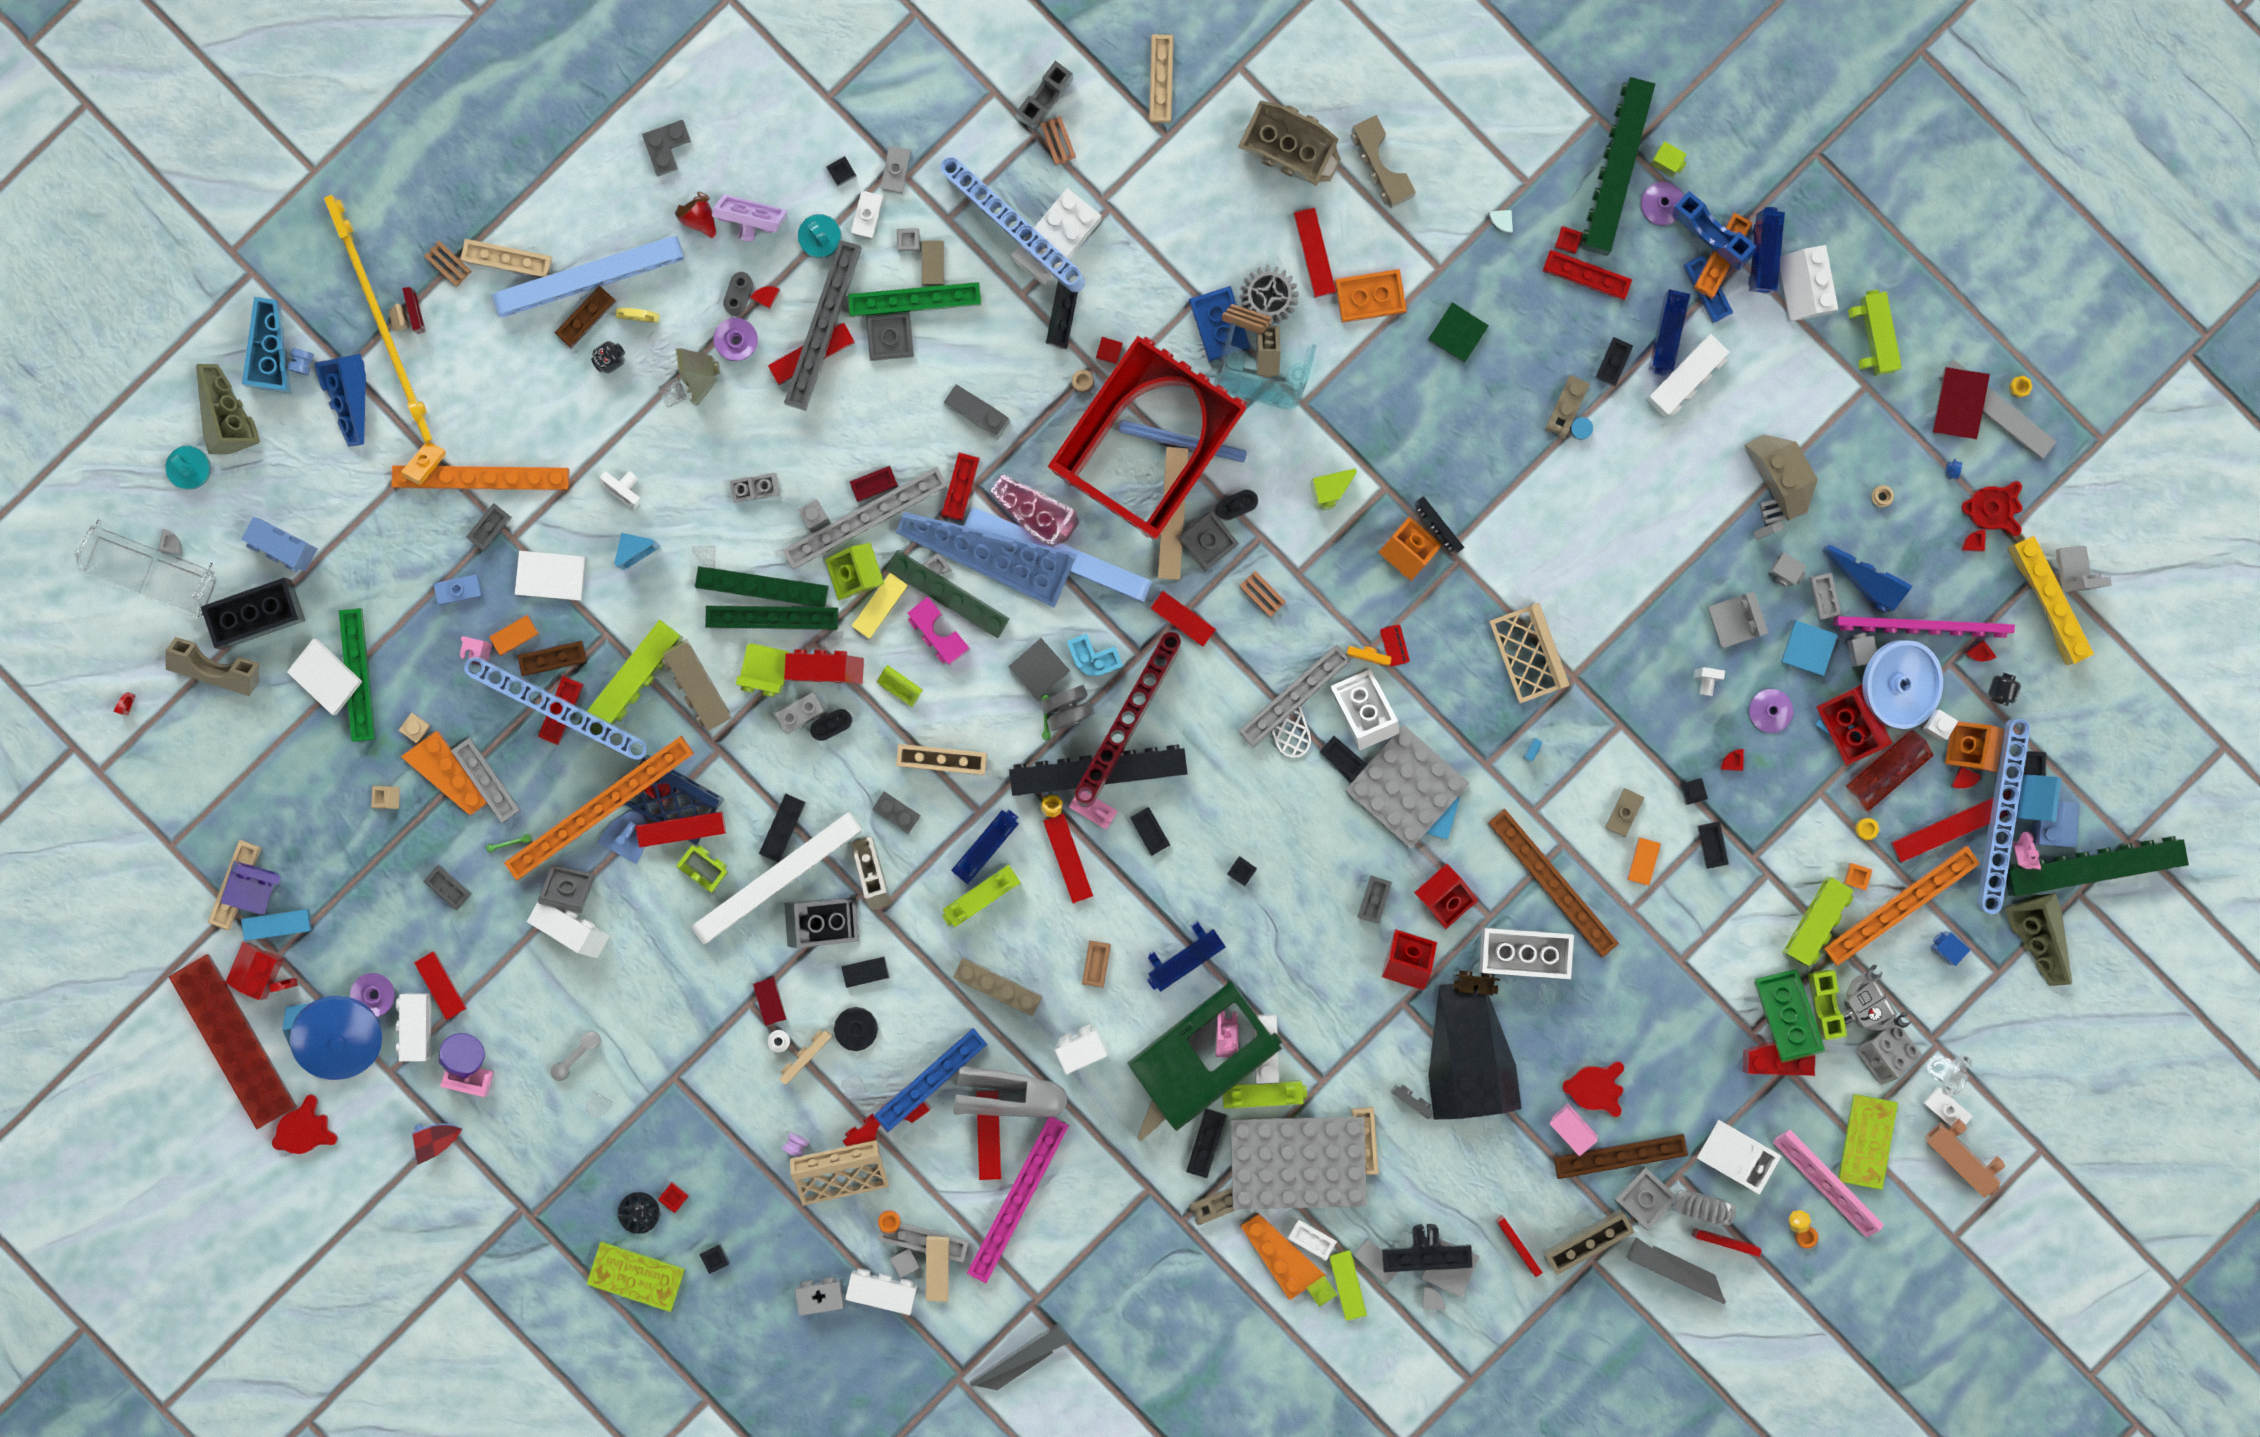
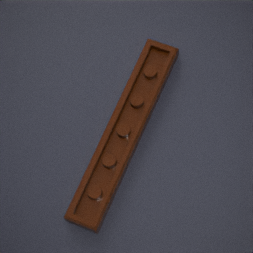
[1553,1133,1688,1179]

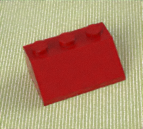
[1816,684,1893,766]

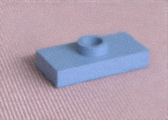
[433,574,482,605]

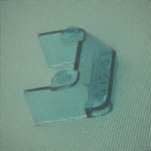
[1214,323,1317,410]

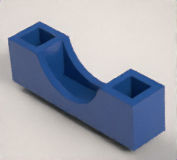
[1672,191,1756,270]

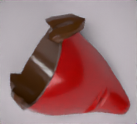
[675,192,716,239]

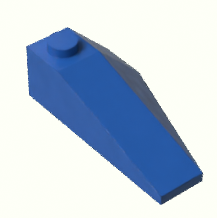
[314,353,366,447]

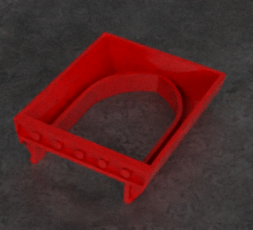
[1047,336,1247,541]

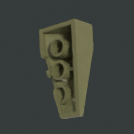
[676,348,720,406]
[196,364,260,454]
[2005,893,2072,986]

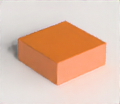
[1843,863,1872,891]

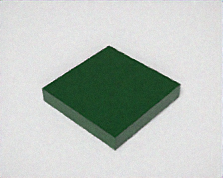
[1428,302,1489,363]

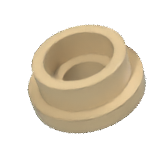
[1871,485,1894,507]

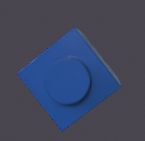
[1930,931,1970,966]

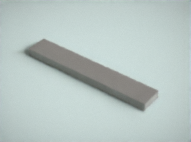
[1938,360,2057,459]
[1238,644,1351,748]

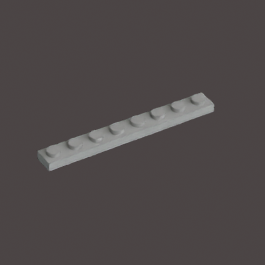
[783,467,948,570]

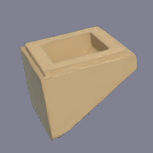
[389,304,409,332]
[371,786,400,809]

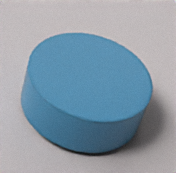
[1570,417,1593,440]

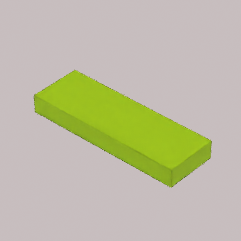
[1329,1250,1367,1321]

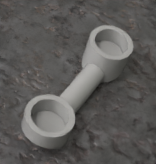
[551,1031,601,1081]

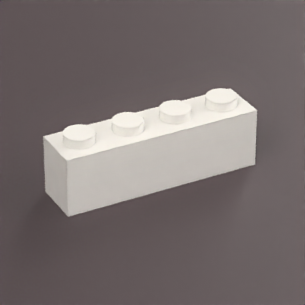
[1646,334,1729,417]

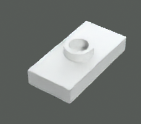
[851,191,883,239]
[1923,1086,1973,1127]
[1287,1219,1337,1261]

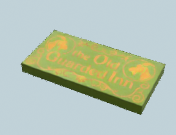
[1838,1094,1898,1190]
[586,1241,686,1312]

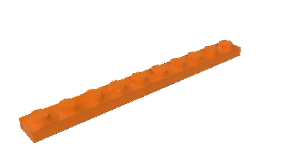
[504,736,695,881]

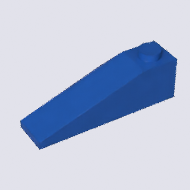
[1822,545,1912,613]

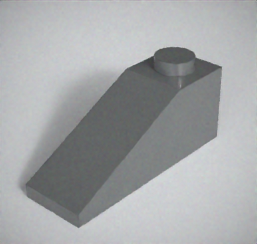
[944,384,1010,439]

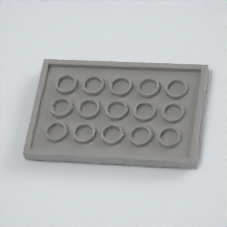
[1231,1116,1366,1210]

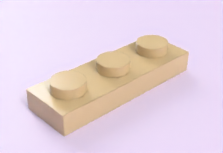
[779,1029,833,1085]

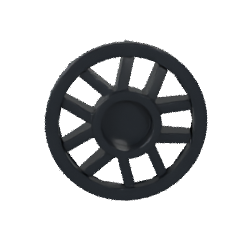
[617,1192,660,1234]

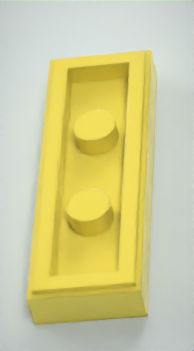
[852,573,908,639]

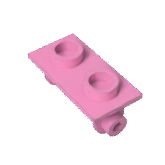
[1069,791,1118,830]
[2012,832,2041,870]

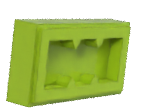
[876,665,923,707]

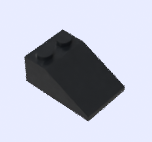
[784,897,859,948]

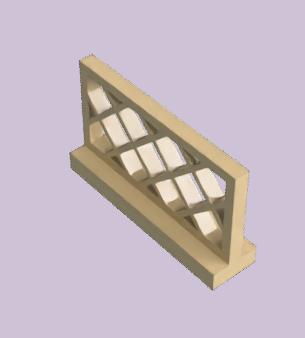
[1489,603,1570,703]
[790,1140,889,1206]

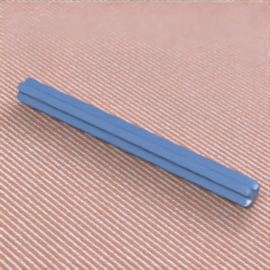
[1119,420,1247,462]

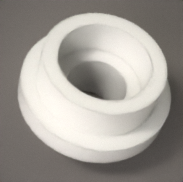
[768,1030,790,1052]

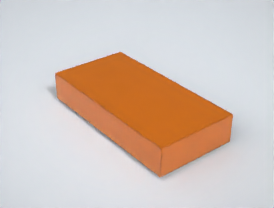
[489,615,539,656]
[1627,837,1661,886]

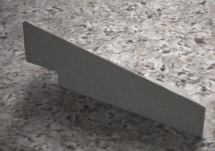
[1626,1237,1726,1305]
[969,1322,1071,1390]

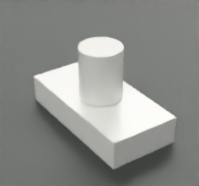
[599,471,640,511]
[1693,667,1725,696]

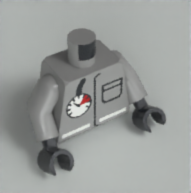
[1842,965,1911,1031]

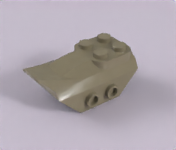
[1238,100,1341,186]

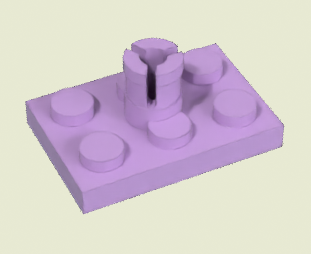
[712,194,787,241]

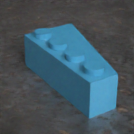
[242,297,291,393]

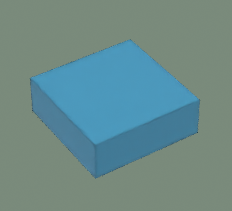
[1523,738,1543,762]

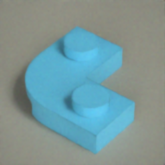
[1066,633,1123,676]

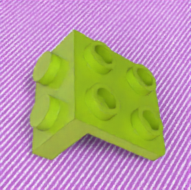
[736,643,789,697]

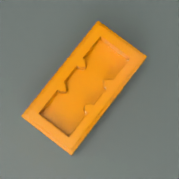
[401,442,446,485]
[1346,646,1392,666]

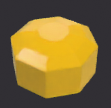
[2009,376,2033,398]
[1041,794,1063,817]
[1788,1210,1811,1233]

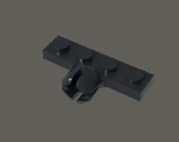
[1382,1224,1473,1272]

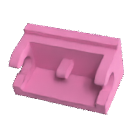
[460,636,492,666]
[1216,1010,1239,1058]
[440,1068,494,1097]
[1549,1103,1598,1156]

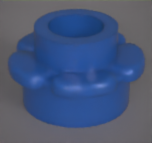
[1945,458,1962,480]

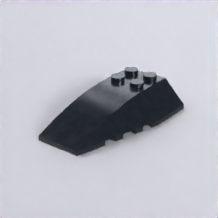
[1428,983,1522,1120]

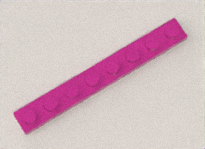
[1833,616,2015,638]
[967,1117,1069,1283]

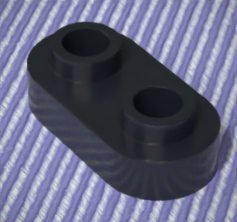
[1216,490,1258,521]
[810,709,853,741]

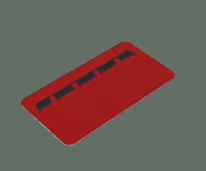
[1380,624,1410,667]

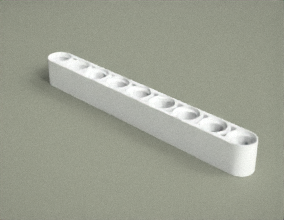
[690,812,863,945]

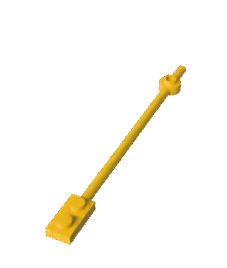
[324,195,433,443]

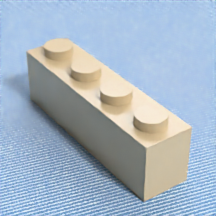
[896,744,988,775]

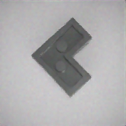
[642,119,692,176]

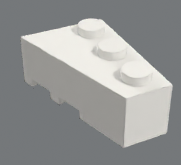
[527,902,610,958]

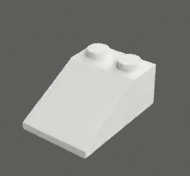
[1330,669,1399,751]

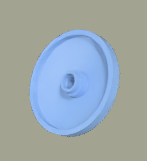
[1863,640,1943,729]

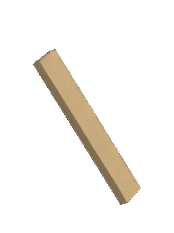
[1158,447,1188,580]

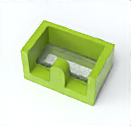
[676,845,729,894]

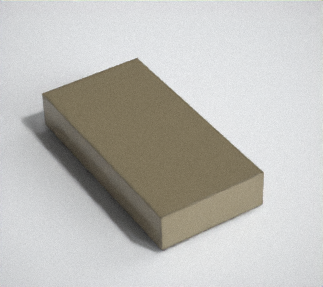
[921,241,944,286]

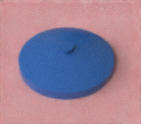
[290,996,382,1080]

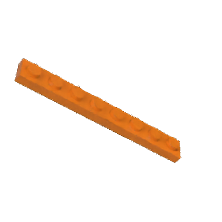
[392,465,569,491]
[1823,846,1980,966]

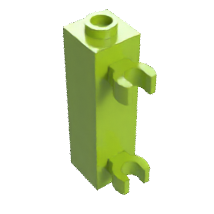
[1848,289,1902,376]
[942,865,1021,928]
[1222,1080,1307,1109]

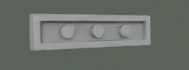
[451,738,521,823]
[878,1222,969,1263]

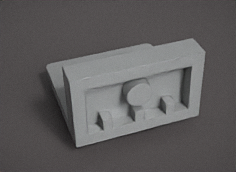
[2056,546,2112,592]
[1708,591,1768,648]
[1855,1026,1922,1085]

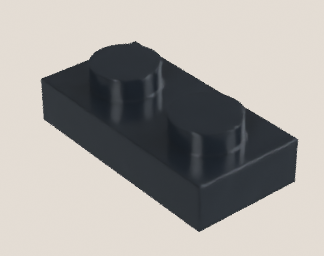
[1595,337,1633,387]

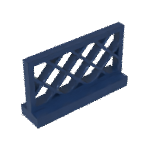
[624,755,724,845]

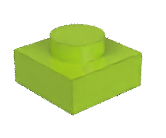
[1306,1275,1337,1307]

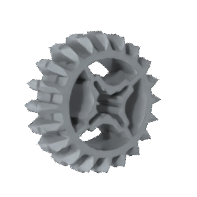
[1240,266,1299,325]
[1675,1190,1736,1226]

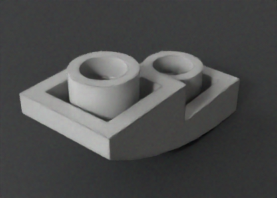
[730,473,780,503]

